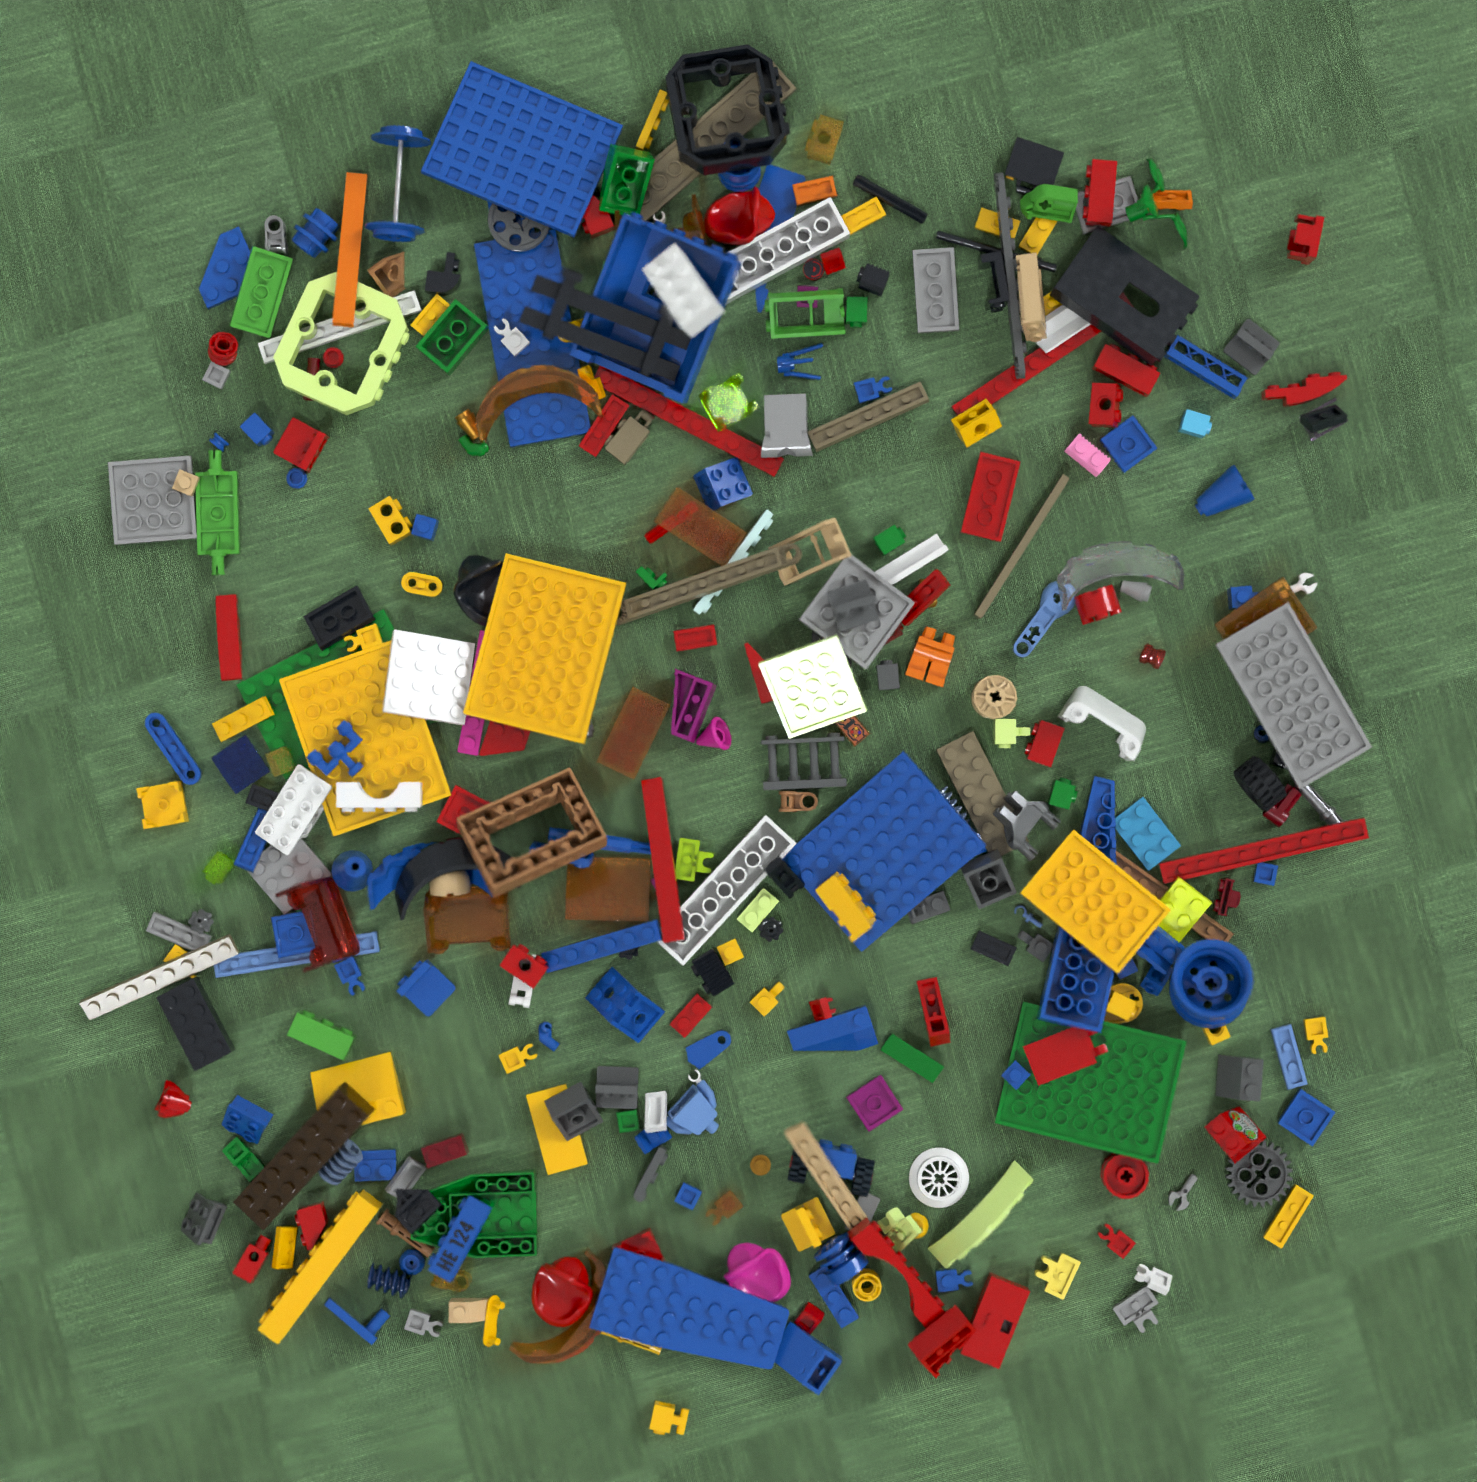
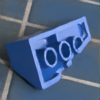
[787,1005,878,1051]

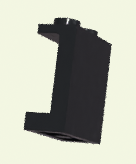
[977,251,1010,313]

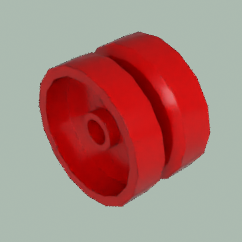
[1100,1153,1149,1199]

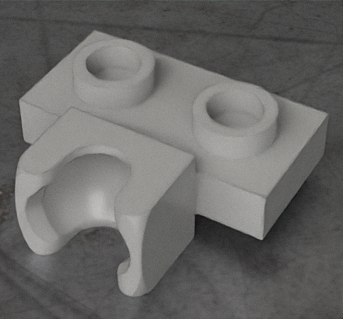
[1112,1285,1158,1333]

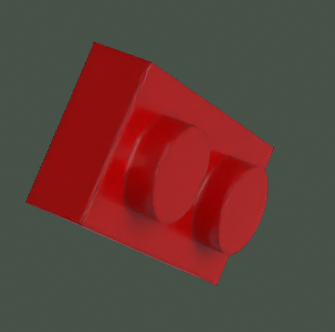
[669,993,712,1038]

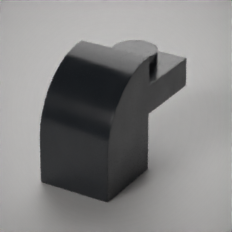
[425,252,462,296]

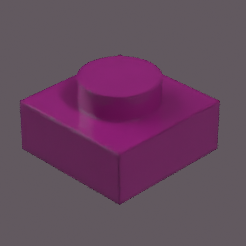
[796,285,818,308]

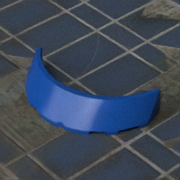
[367,842,493,910]

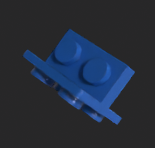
[1136,926,1185,974]
[221,1095,274,1144]

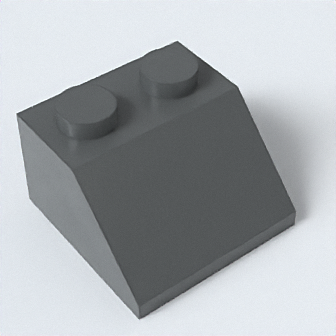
[1215,1054,1264,1101]
[544,1082,604,1141]

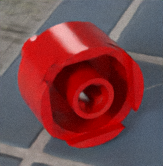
[1074,585,1122,625]

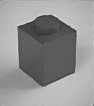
[876,660,900,691]

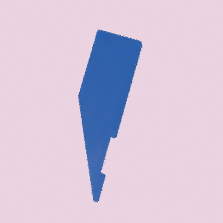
[755,165,805,312]

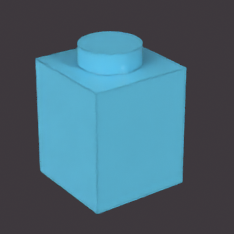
[1178,409,1212,438]

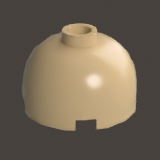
[429,870,471,896]

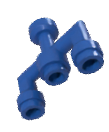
[306,720,364,777]

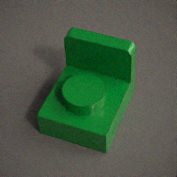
[635,566,668,590]

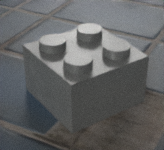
[961,849,1017,909]

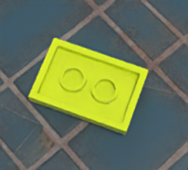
[1158,876,1212,943]

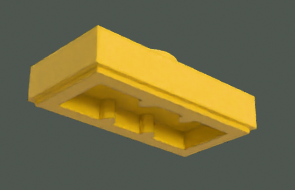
[841,196,886,235]
[975,208,1020,239]
[272,1226,297,1269]

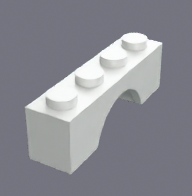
[336,782,422,812]

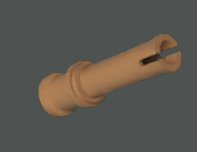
[376,1208,435,1258]

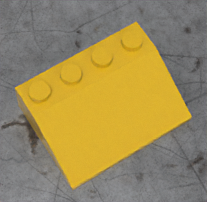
[310,1052,406,1125]

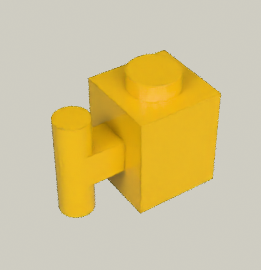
[649,1400,689,1435]

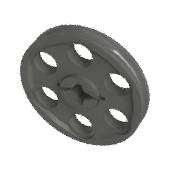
[488,203,550,252]

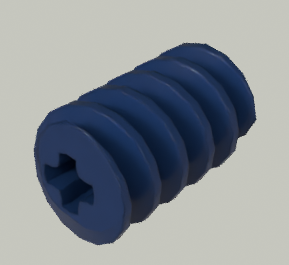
[367,1262,413,1299]

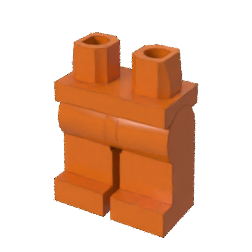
[904,626,955,687]

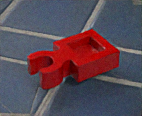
[1097,1223,1136,1259]

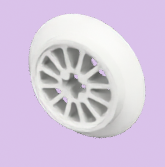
[909,1148,969,1208]

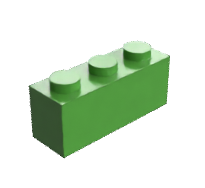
[287,1010,356,1061]

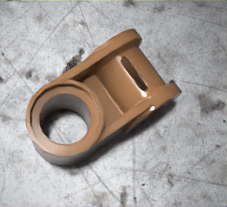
[779,791,818,812]

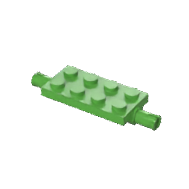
[195,450,240,575]

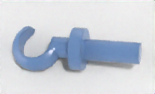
[1014,905,1043,928]

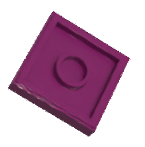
[846,1074,904,1132]

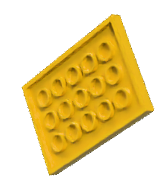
[1020,829,1171,974]

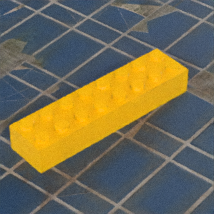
[258,1189,383,1344]

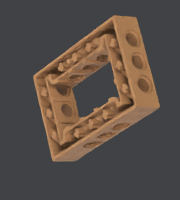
[457,767,607,898]

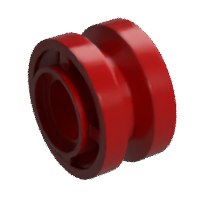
[208,332,238,366]

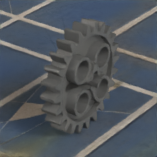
[1224,1140,1293,1208]

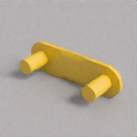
[483,1295,505,1347]

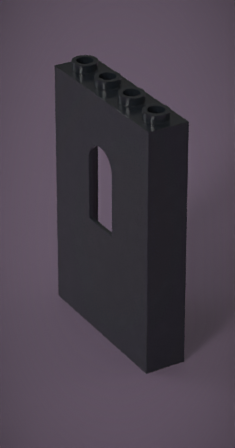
[1050,226,1200,366]

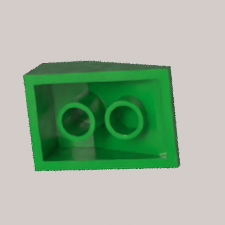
[599,144,655,215]

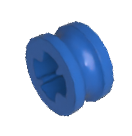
[209,432,229,452]

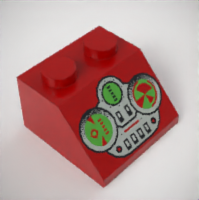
[1204,1106,1267,1164]

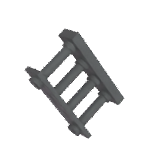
[761,733,847,790]

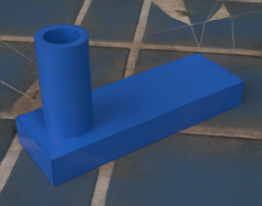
[324,1298,390,1345]

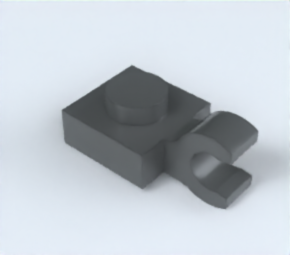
[1017,930,1053,962]

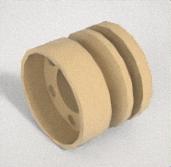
[971,675,1017,719]

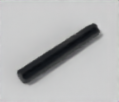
[853,175,928,224]

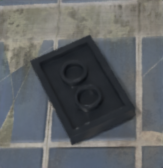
[303,586,376,651]

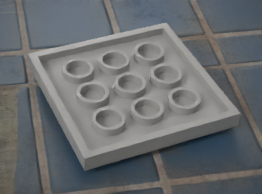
[108,456,197,545]
[799,555,915,670]

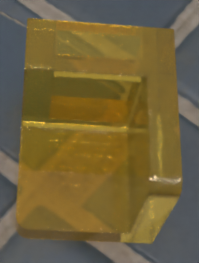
[265,747,296,777]

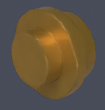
[750,1154,771,1176]

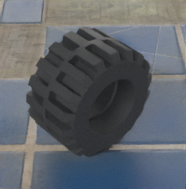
[1233,756,1287,811]

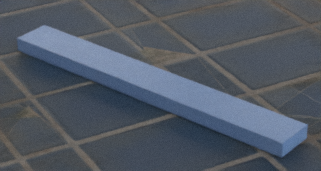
[214,931,380,978]

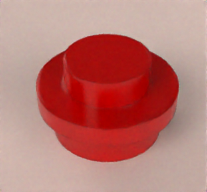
[323,347,344,368]

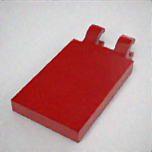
[1023,1027,1108,1086]

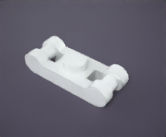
[509,954,539,1008]

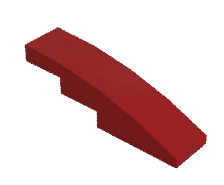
[215,594,242,681]

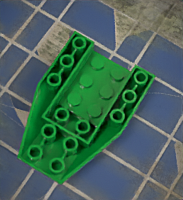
[411,1169,538,1258]

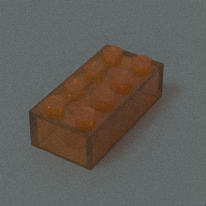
[653,487,747,566]
[597,687,671,780]

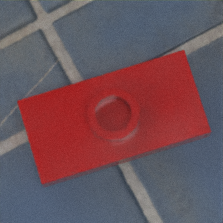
[673,625,717,652]

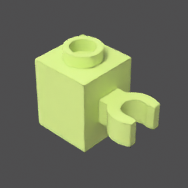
[994,719,1030,748]

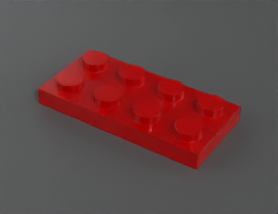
[960,452,1021,542]

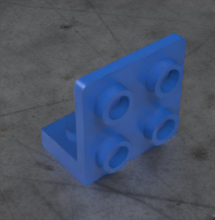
[693,457,753,513]

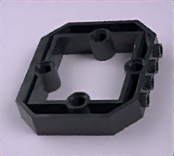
[665,44,790,176]

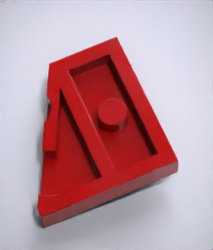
[479,721,531,756]

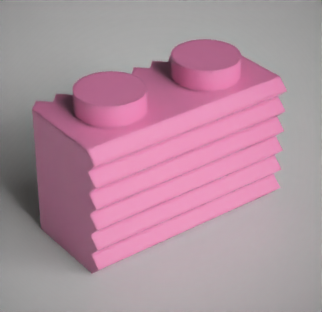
[1064,434,1111,477]

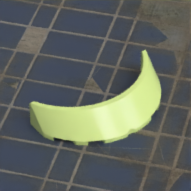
[927,1160,1034,1269]

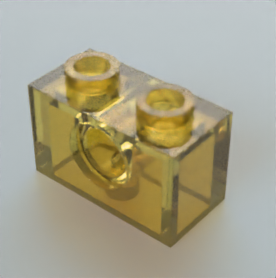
[805,114,844,165]

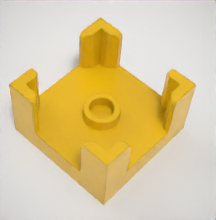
[136,781,189,829]

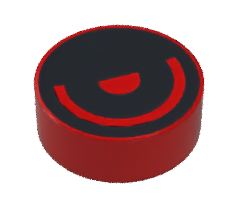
[803,259,824,281]

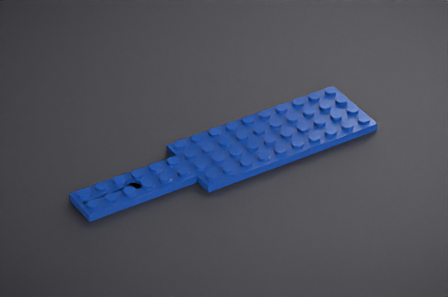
[474,201,591,447]

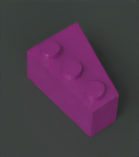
[671,669,717,743]

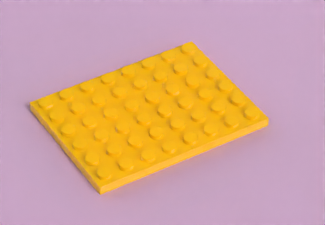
[463,553,627,745]
[279,640,451,837]

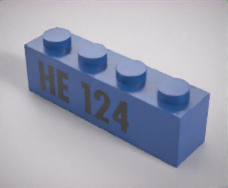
[428,1196,493,1282]

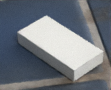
[645,1091,667,1133]

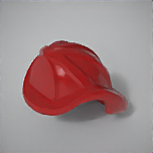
[703,186,775,245]
[531,1257,593,1327]

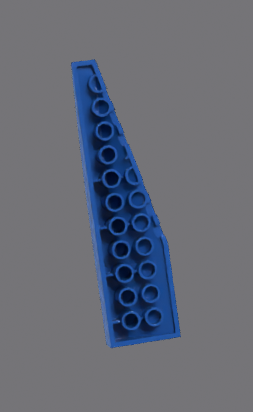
[1037,776,1117,1033]

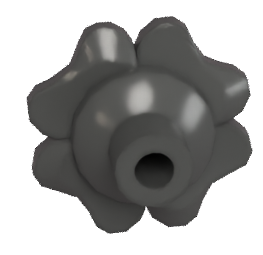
[188,909,214,934]

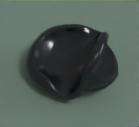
[453,555,503,626]

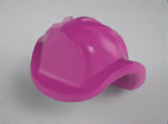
[724,1243,791,1303]

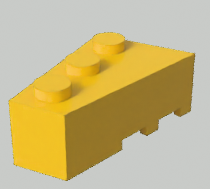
[815,871,876,942]

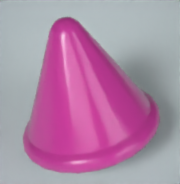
[696,717,731,750]

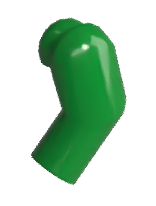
[458,435,489,457]

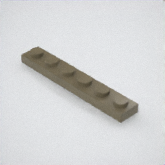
[808,381,929,452]

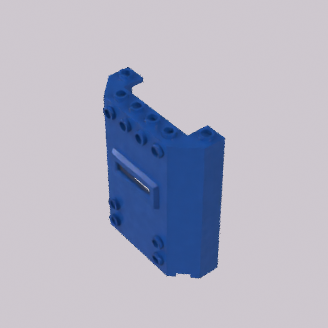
[570,212,743,403]

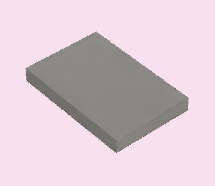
[1075,176,1138,235]

